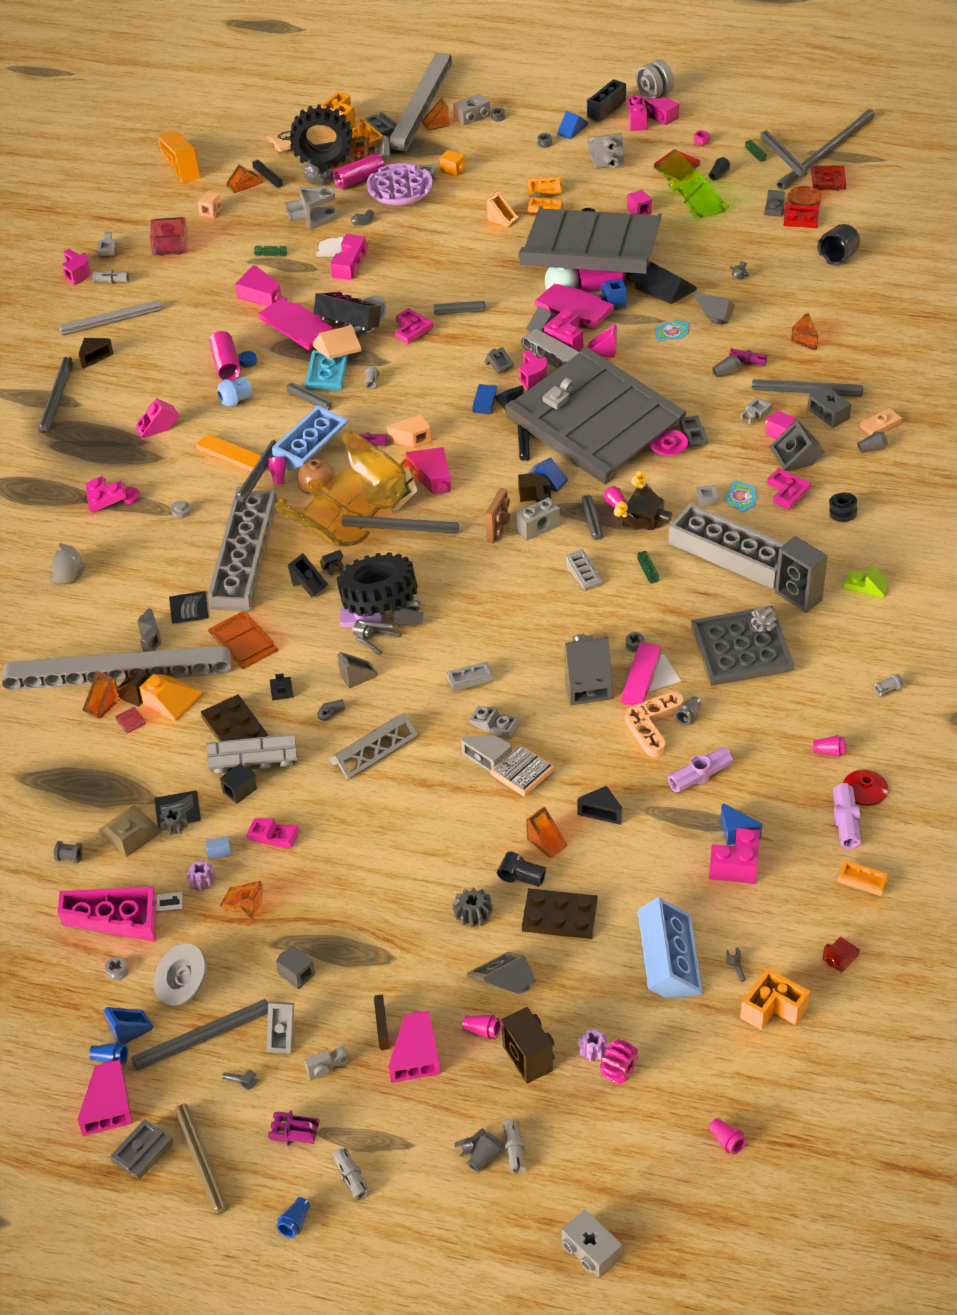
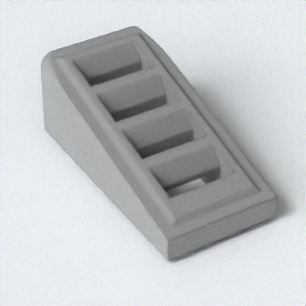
[566,549,602,591]

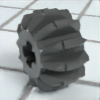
[453,886,493,928]

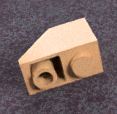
[387,415,431,448]

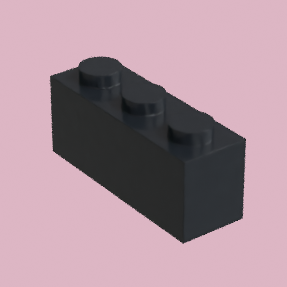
[587,79,626,121]

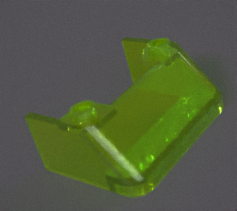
[657,150,729,218]

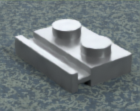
[365,112,397,136]
[110,1119,174,1180]

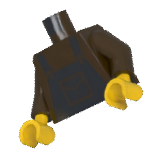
[614,471,672,530]

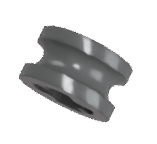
[491,108,505,122]
[538,133,552,148]
[626,632,645,652]

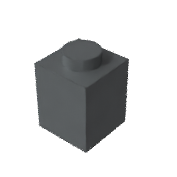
[276,945,315,989]

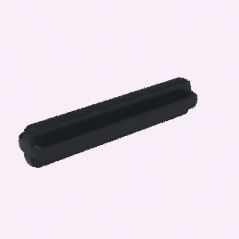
[252,159,283,188]
[518,425,530,461]

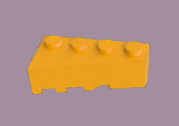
[158,131,200,183]

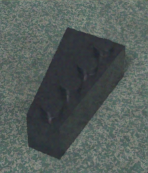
[314,291,381,331]

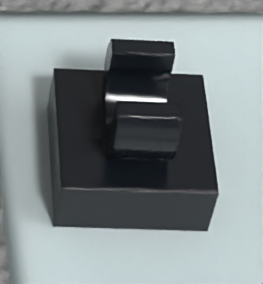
[320,549,344,575]
[270,673,293,701]

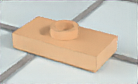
[860,408,902,435]

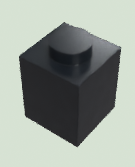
[220,763,257,803]

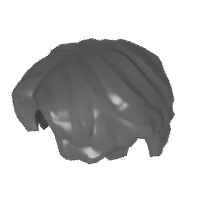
[304,158,334,185]

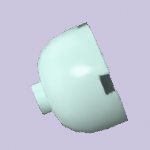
[545,267,580,289]

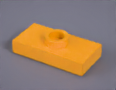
[527,177,562,197]
[528,198,563,213]
[836,860,889,896]

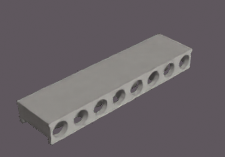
[208,487,278,611]

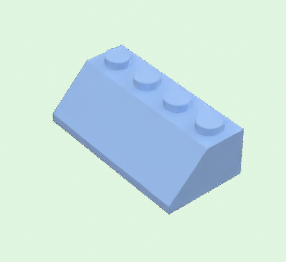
[272,405,348,472]
[638,897,703,998]

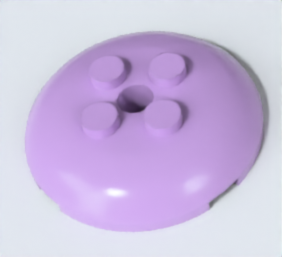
[367,163,433,206]

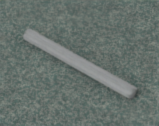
[59,300,162,335]

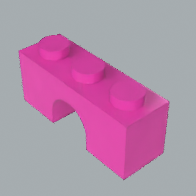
[330,234,368,280]

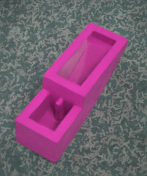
[621,641,661,706]

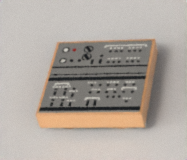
[491,744,554,797]

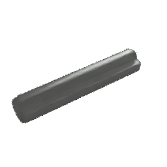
[434,301,486,315]
[286,382,332,410]
[582,495,603,540]

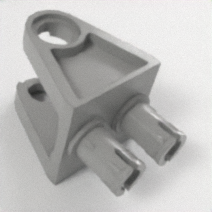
[588,133,624,168]
[285,187,338,230]

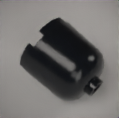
[817,224,860,265]

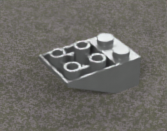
[565,637,613,705]

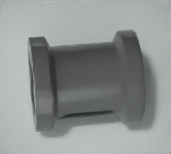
[54,841,83,864]

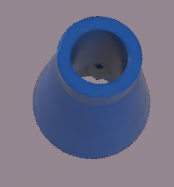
[89,1042,128,1064]
[277,1197,310,1238]

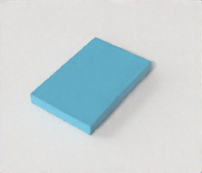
[305,351,348,391]

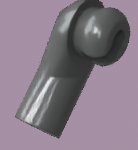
[351,210,374,225]
[317,699,345,721]

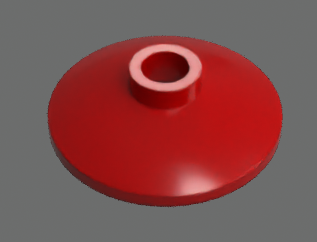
[843,770,888,806]

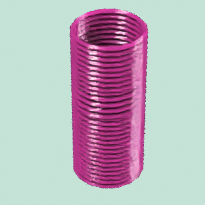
[333,154,385,190]
[209,331,241,381]

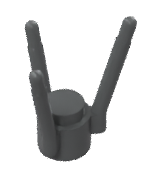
[353,619,402,654]

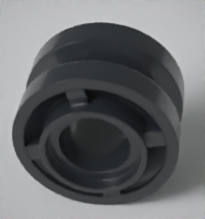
[829,492,857,522]

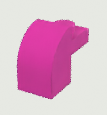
[62,249,90,285]
[519,349,547,390]

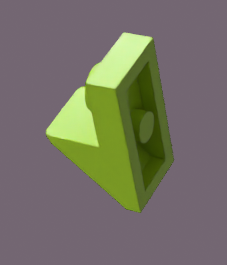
[844,563,889,598]

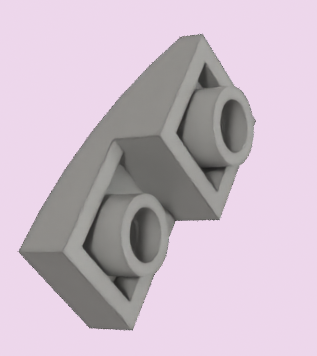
[469,705,520,739]

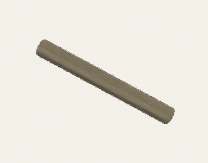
[175,1104,228,1214]

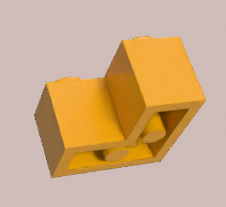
[321,91,356,127]
[740,968,810,1030]

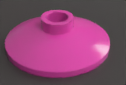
[650,429,688,456]

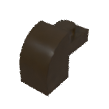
[518,473,551,503]

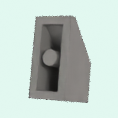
[461,735,512,773]

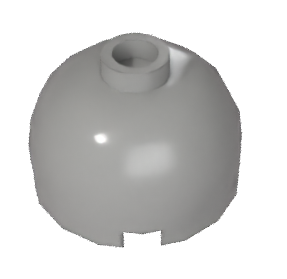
[50,543,84,584]

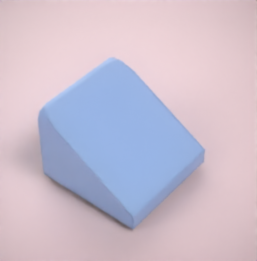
[206,836,231,859]

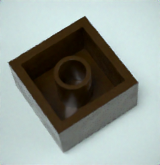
[501,1007,555,1084]

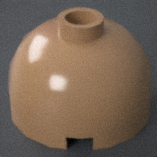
[297,459,336,496]

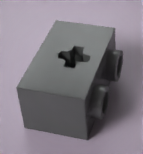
[807,386,852,428]

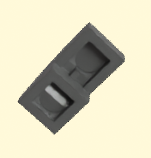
[679,415,708,447]

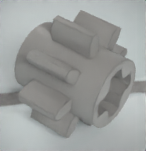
[751,606,777,633]

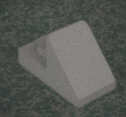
[266,1001,297,1054]

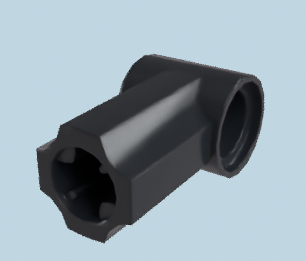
[496,851,546,887]

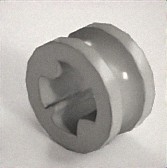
[105,957,128,981]

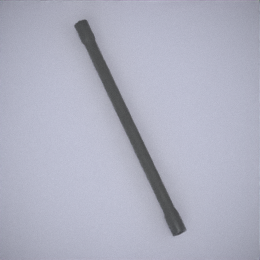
[776,109,875,190]

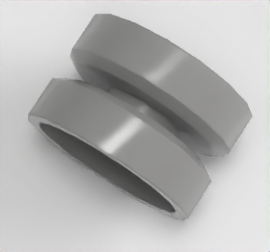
[636,60,674,98]

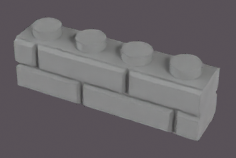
[206,734,298,774]

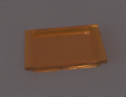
[208,611,278,669]

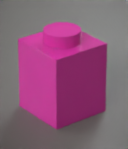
[627,189,652,215]
[765,410,797,439]

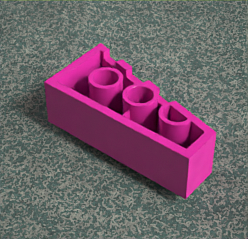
[57,887,157,942]

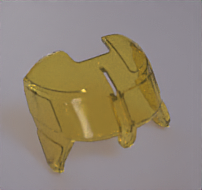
[275,430,406,546]

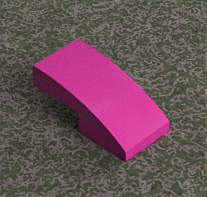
[246,818,300,848]

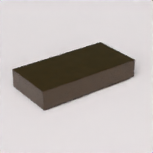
[374,994,389,1050]

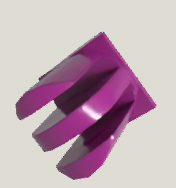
[268,1110,320,1146]

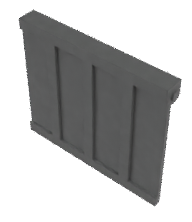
[519,206,662,274]
[505,347,686,485]

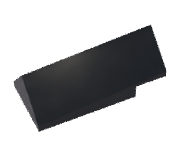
[625,261,697,304]

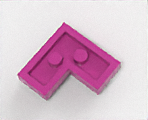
[395,308,433,344]
[767,468,811,510]
[86,475,127,513]

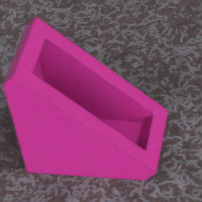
[588,324,617,358]

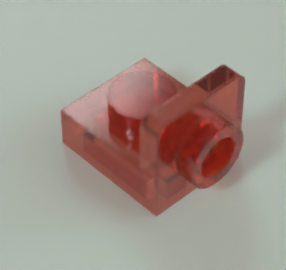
[822,936,860,973]

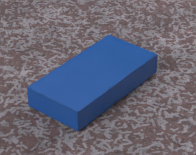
[472,384,497,414]

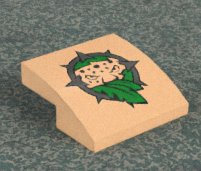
[267,129,309,152]

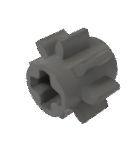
[160,807,188,835]

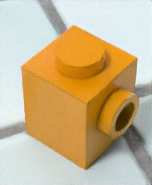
[440,150,466,177]

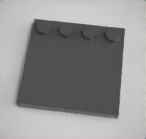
[691,606,794,686]

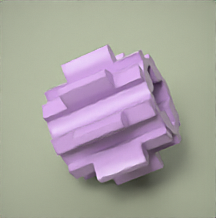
[186,860,216,891]
[578,1029,609,1062]

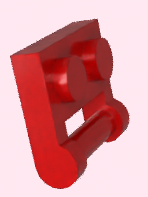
[783,202,819,228]

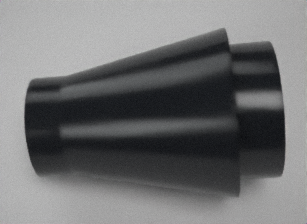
[708,157,730,181]

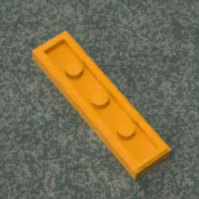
[196,434,261,472]

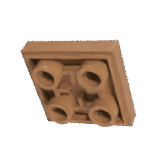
[486,488,511,543]

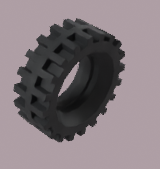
[290,104,352,169]
[337,552,418,616]

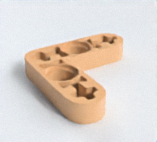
[625,692,683,757]

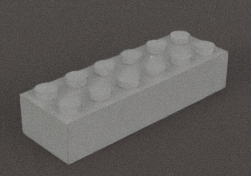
[668,503,785,589]

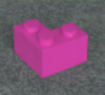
[544,309,583,352]
[709,828,760,884]

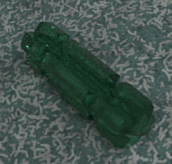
[745,140,767,162]
[254,246,288,256]
[637,551,659,583]

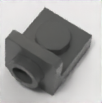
[764,190,785,217]
[484,347,514,374]

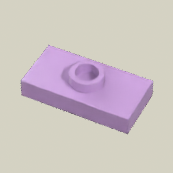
[340,608,382,628]

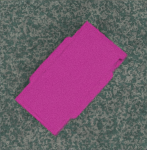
[535,283,614,329]
[258,296,334,350]

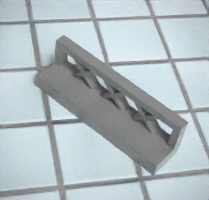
[328,713,418,779]

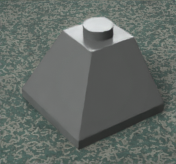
[694,293,735,325]
[770,420,825,471]
[467,952,536,994]

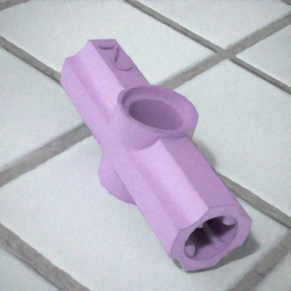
[668,747,733,793]
[833,783,861,849]

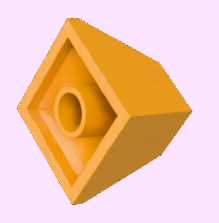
[139,674,203,722]

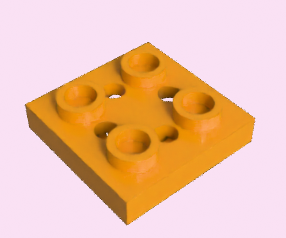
[352,118,383,153]

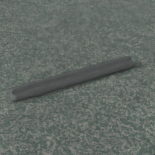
[760,130,807,177]
[39,357,73,432]
[752,379,863,396]
[236,440,277,503]
[341,515,459,534]
[131,999,268,1070]

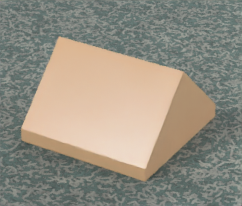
[313,325,361,359]

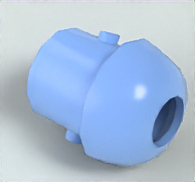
[217,377,252,407]

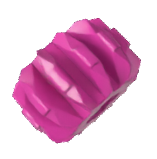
[600,1039,638,1084]

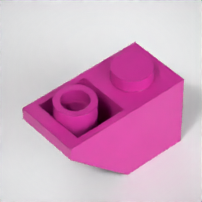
[627,95,647,131]
[644,98,680,125]
[136,398,179,438]

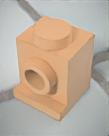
[198,191,222,219]

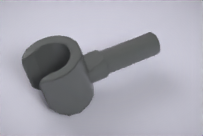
[726,948,746,982]
[222,1070,258,1090]
[454,1128,486,1157]

